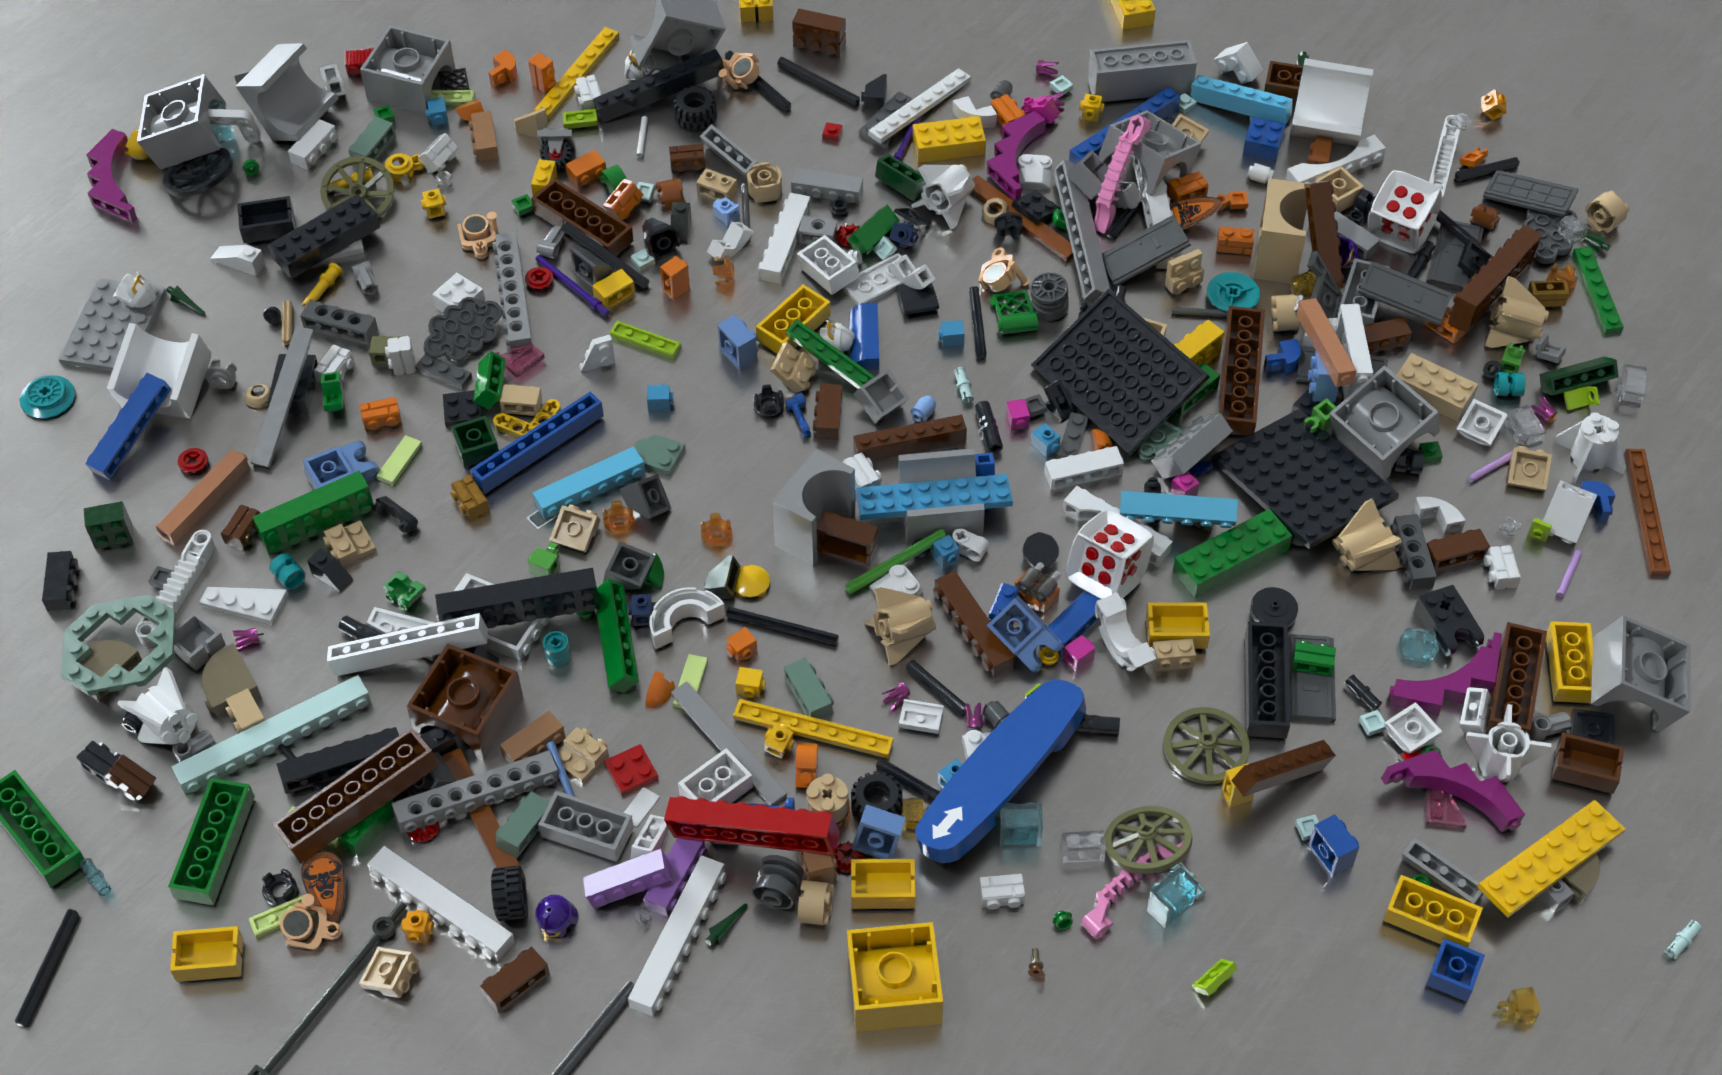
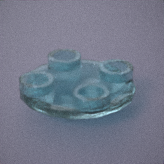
[1398,628,1439,663]

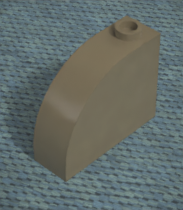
[80,640,142,701]
[202,643,261,718]
[1562,853,1600,904]

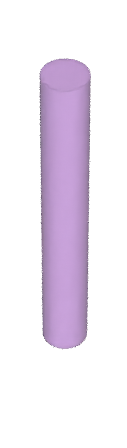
[1468,451,1512,482]
[1556,550,1582,598]

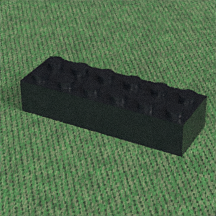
[268,194,380,279]
[1245,621,1290,739]

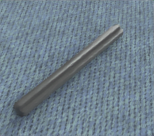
[551,981,635,1075]

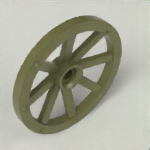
[320,156,394,218]
[1163,707,1250,784]
[1104,806,1193,874]

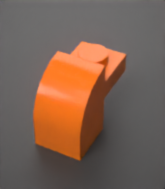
[488,49,518,88]
[795,743,818,788]

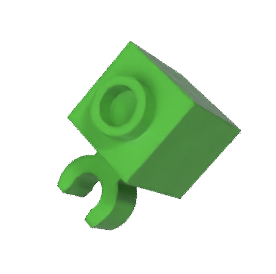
[1501,342,1525,375]
[1304,398,1336,433]
[528,542,560,576]

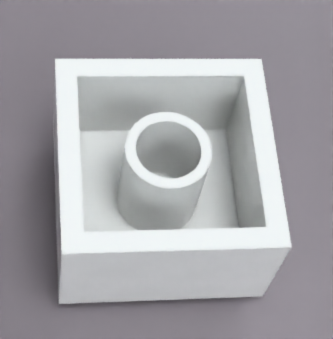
[432,272,486,313]

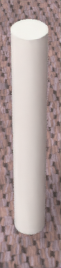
[636,116,648,158]

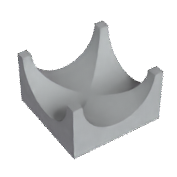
[1098,110,1202,195]

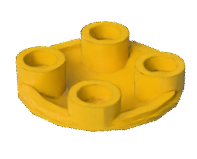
[735,565,770,597]

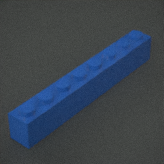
[1069,87,1180,164]
[470,391,604,494]

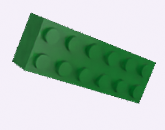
[253,470,374,555]
[1173,509,1292,598]
[0,770,87,888]
[168,778,255,906]

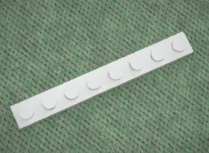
[868,68,971,144]

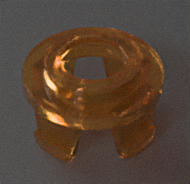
[713,255,734,285]
[1546,263,1578,292]
[603,500,635,533]
[701,513,732,546]

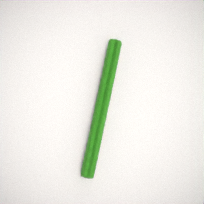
[845,529,946,594]

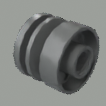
[1030,272,1069,321]
[751,855,804,909]

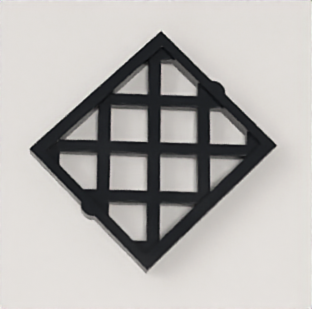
[438,68,470,90]
[894,208,932,226]

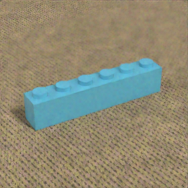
[1191,75,1293,125]
[532,446,645,519]
[1120,491,1238,528]

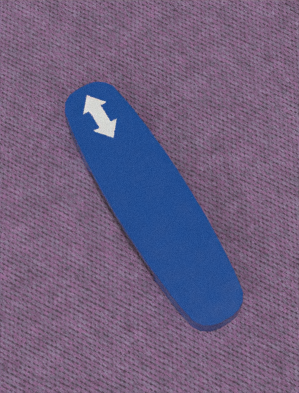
[915,679,1086,863]

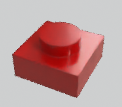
[822,122,843,142]

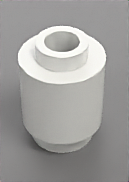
[1247,163,1274,184]

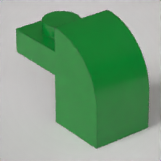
[599,165,627,195]
[321,371,345,412]

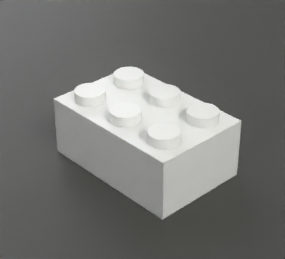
[797,235,860,295]
[678,748,753,803]

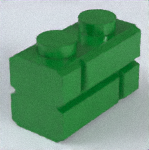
[1291,641,1336,676]

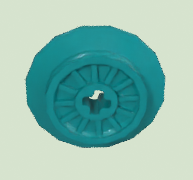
[1207,272,1260,312]
[19,375,75,419]

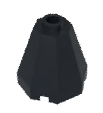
[642,218,681,260]

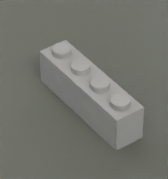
[700,124,758,179]
[791,168,863,204]
[1334,211,1380,261]
[1402,837,1484,905]

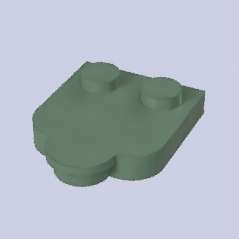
[1138,421,1182,461]
[634,435,686,476]

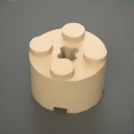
[747,162,782,203]
[1585,191,1629,233]
[1271,294,1300,332]
[806,773,849,823]
[798,880,834,925]

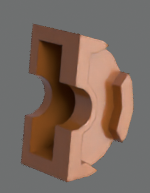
[655,178,686,211]
[1469,204,1500,230]

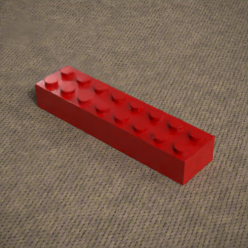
[664,796,840,855]

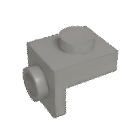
[1536,334,1566,363]

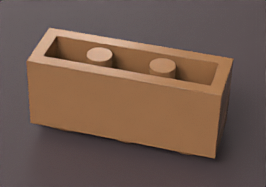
[469,111,499,161]
[500,711,565,763]

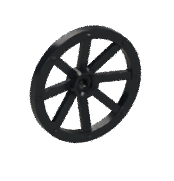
[163,147,233,197]

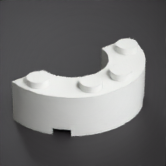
[650,587,725,649]
[1095,592,1156,671]

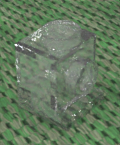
[1558,215,1588,245]

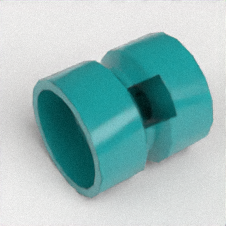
[1494,372,1526,397]
[269,553,306,590]
[543,631,571,667]

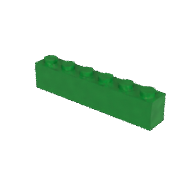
[596,578,639,693]

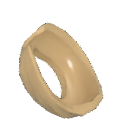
[982,198,1008,225]
[244,384,271,409]

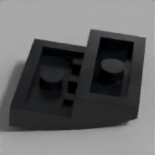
[896,282,939,315]

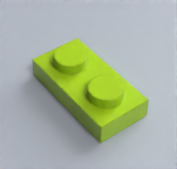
[562,109,598,129]
[1192,958,1238,996]

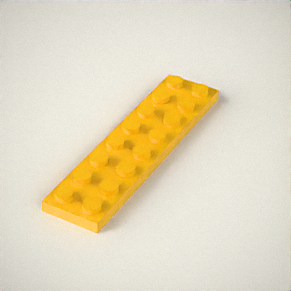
[1477,800,1626,917]

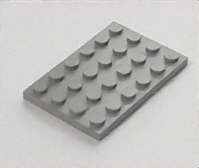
[59,278,166,371]

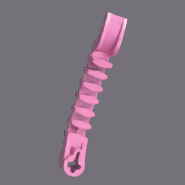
[1094,115,1151,234]
[1081,841,1183,939]

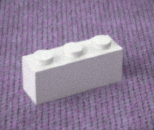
[288,119,338,170]

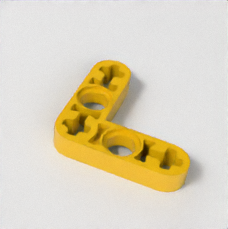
[493,399,561,439]

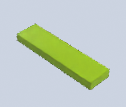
[609,320,682,360]

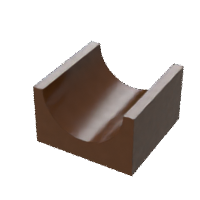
[406,643,523,760]

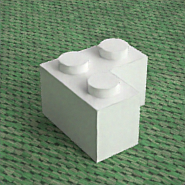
[1214,42,1264,84]

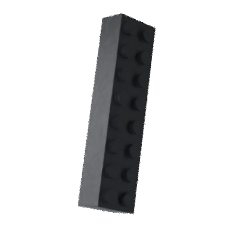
[435,568,600,628]

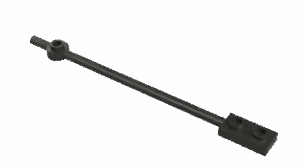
[248,901,407,1075]

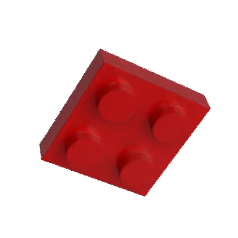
[604,744,659,796]

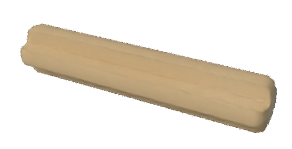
[282,300,293,345]

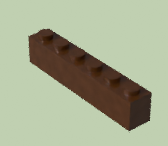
[1304,181,1344,289]
[853,414,967,461]
[933,571,1015,677]
[1231,740,1336,797]

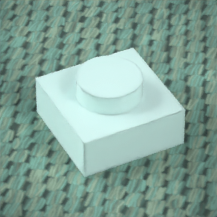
[1050,75,1074,95]
[1179,93,1197,114]
[637,182,656,203]
[873,236,897,260]
[630,249,655,271]
[1359,710,1386,736]
[1295,814,1319,841]

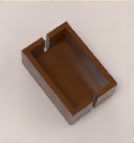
[792,8,846,56]
[816,511,878,567]
[1552,732,1624,794]

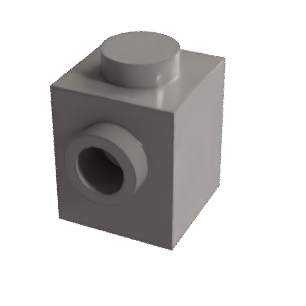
[1538,879,1574,913]

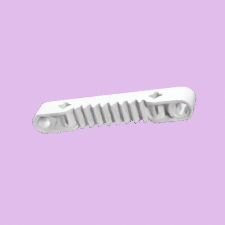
[1429,115,1462,204]
[135,530,215,648]

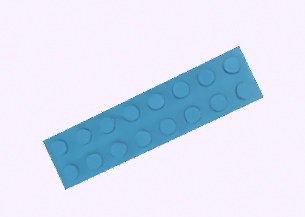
[856,474,1013,520]

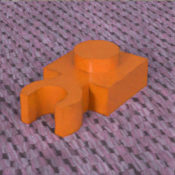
[1459,147,1488,168]
[1217,191,1249,209]

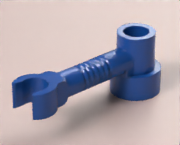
[785,392,811,437]

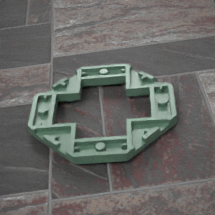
[61,594,177,696]

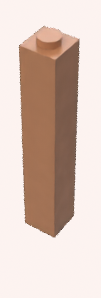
[1296,298,1356,387]
[156,449,250,546]

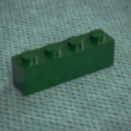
[1539,356,1619,395]

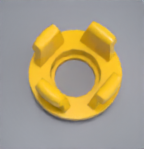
[385,153,414,183]

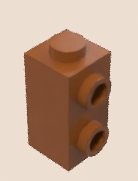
[1307,136,1333,164]

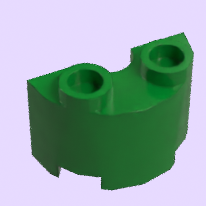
[383,571,426,610]

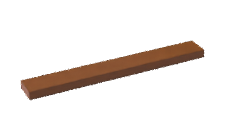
[971,175,1073,262]
[1625,449,1671,576]
[441,748,526,879]

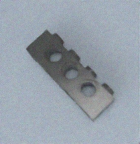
[300,300,378,344]
[1390,514,1436,590]

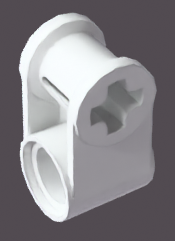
[952,528,989,562]

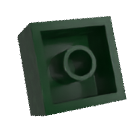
[450,415,499,468]
[84,501,133,549]

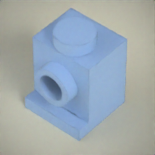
[713,197,740,226]

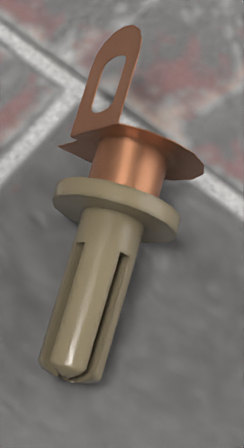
[1028,948,1045,982]

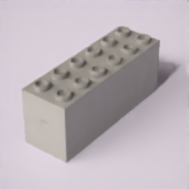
[1088,40,1197,102]

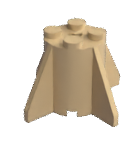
[1484,276,1549,348]
[1332,499,1402,571]
[864,587,936,666]

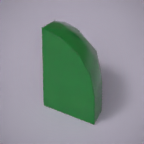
[642,553,664,589]

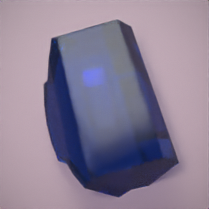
[1188,460,1214,476]

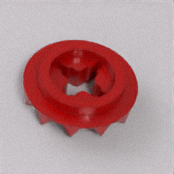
[836,223,860,246]
[525,267,553,291]
[177,448,208,474]
[406,812,439,842]
[834,840,865,873]

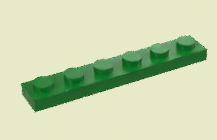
[1572,247,1624,334]
[785,319,875,389]

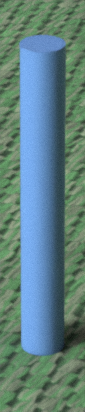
[546,741,575,797]

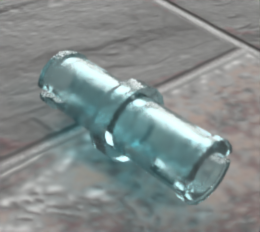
[79,858,111,896]

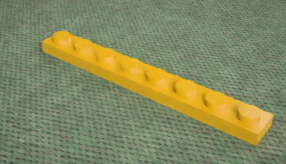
[534,27,619,120]
[733,699,894,759]

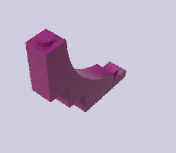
[987,111,1046,200]
[86,128,137,223]
[1388,632,1502,716]
[1381,749,1525,832]

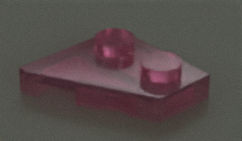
[496,344,545,378]
[1425,788,1467,829]

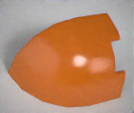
[455,99,484,121]
[1091,429,1113,451]
[645,670,675,708]

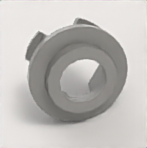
[205,359,237,389]

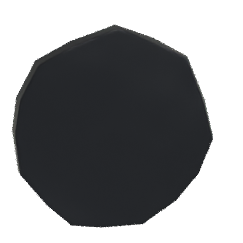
[1022,532,1059,568]

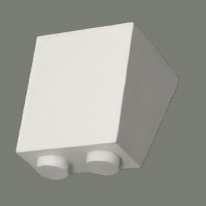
[1542,481,1597,544]

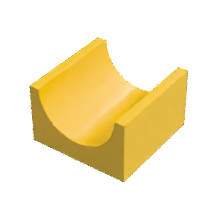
[847,922,943,1032]

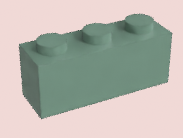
[348,117,396,168]
[784,657,834,719]
[495,791,550,858]

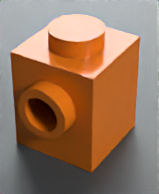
[725,627,757,662]

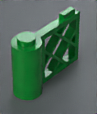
[989,290,1038,335]

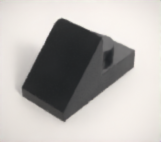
[1043,379,1076,421]

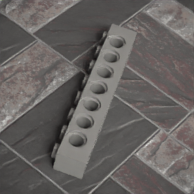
[493,232,533,353]
[392,751,558,833]

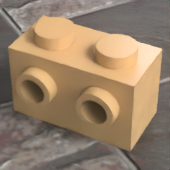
[696,169,737,201]
[500,384,542,416]
[1152,639,1196,671]
[225,688,265,734]

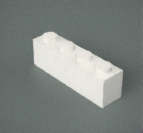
[1044,446,1124,491]

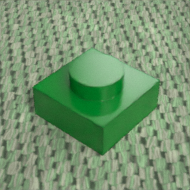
[373,105,395,122]
[511,194,533,216]
[1053,208,1068,231]
[1419,441,1443,462]

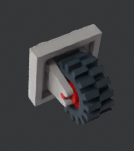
[537,128,576,171]

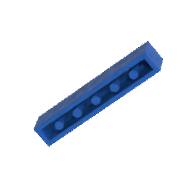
[85,373,171,480]

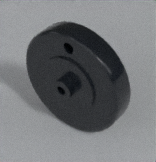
[1250,587,1298,627]

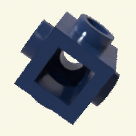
[889,221,919,248]
[628,594,656,626]

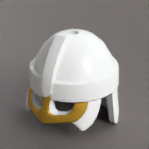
[624,49,655,81]
[113,272,156,308]
[820,320,854,353]

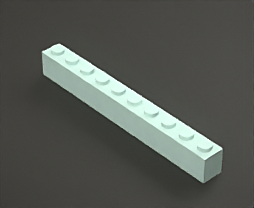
[171,675,372,795]

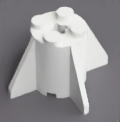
[911,164,975,229]
[1554,412,1627,483]
[118,667,197,744]
[1466,704,1551,782]

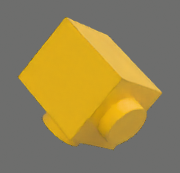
[735,667,766,698]

